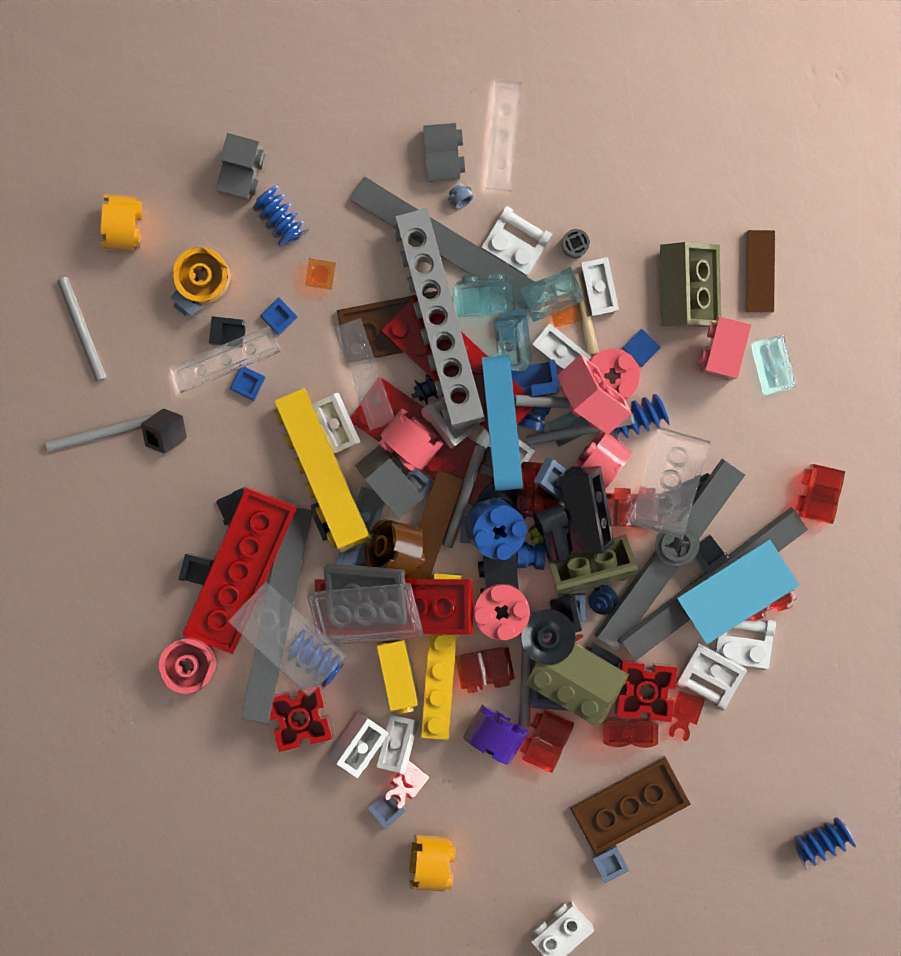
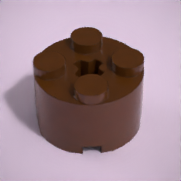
[365,519,425,579]

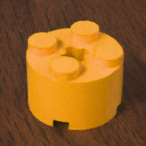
[100,194,143,251]
[173,247,231,304]
[409,834,455,892]

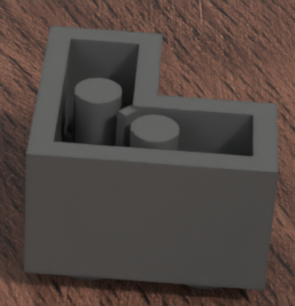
[215,133,267,201]
[355,445,424,519]

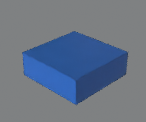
[260,297,298,335]
[622,329,661,367]
[230,365,266,401]

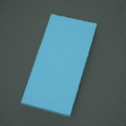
[677,539,800,644]

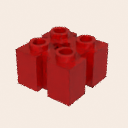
[615,659,677,722]
[270,683,334,752]

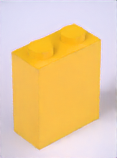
[377,637,418,714]

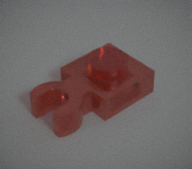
[669,690,705,741]
[383,760,429,811]

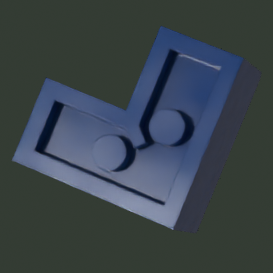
[511,359,560,396]

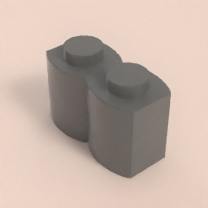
[423,123,465,182]

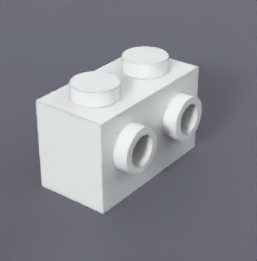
[328,711,389,778]
[531,901,594,956]

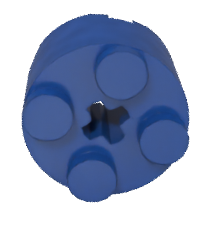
[465,498,527,560]

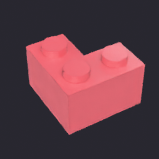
[697,316,751,381]
[557,354,632,434]

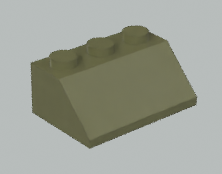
[659,242,721,327]
[548,534,638,596]
[525,643,629,727]

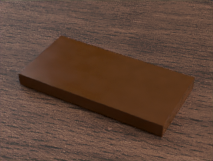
[337,291,438,364]
[570,756,691,856]

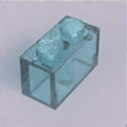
[520,267,583,322]
[455,273,515,317]

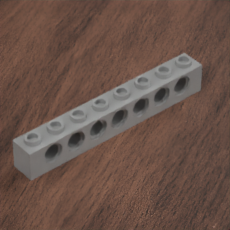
[392,208,485,430]

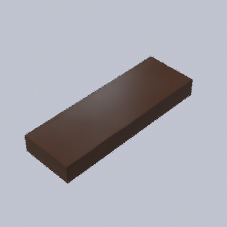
[746,230,775,313]

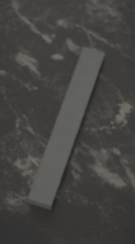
[350,176,549,314]
[595,458,745,651]
[619,507,808,661]
[241,508,312,725]

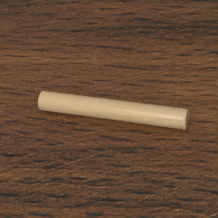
[571,273,598,355]

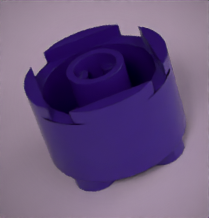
[463,704,529,765]

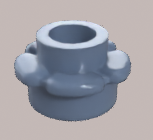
[448,184,474,209]

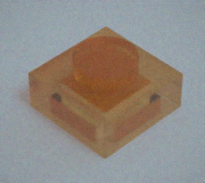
[305,258,336,290]
[548,294,581,328]

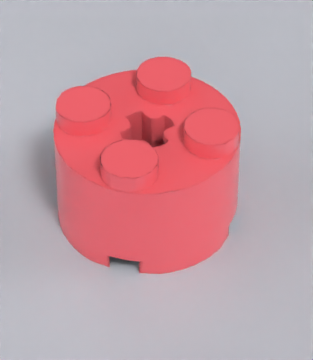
[589,349,640,400]
[379,409,443,471]
[573,431,632,489]
[474,584,530,640]
[158,637,217,694]

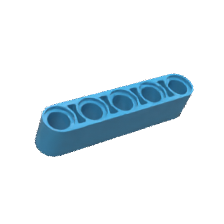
[482,355,523,491]

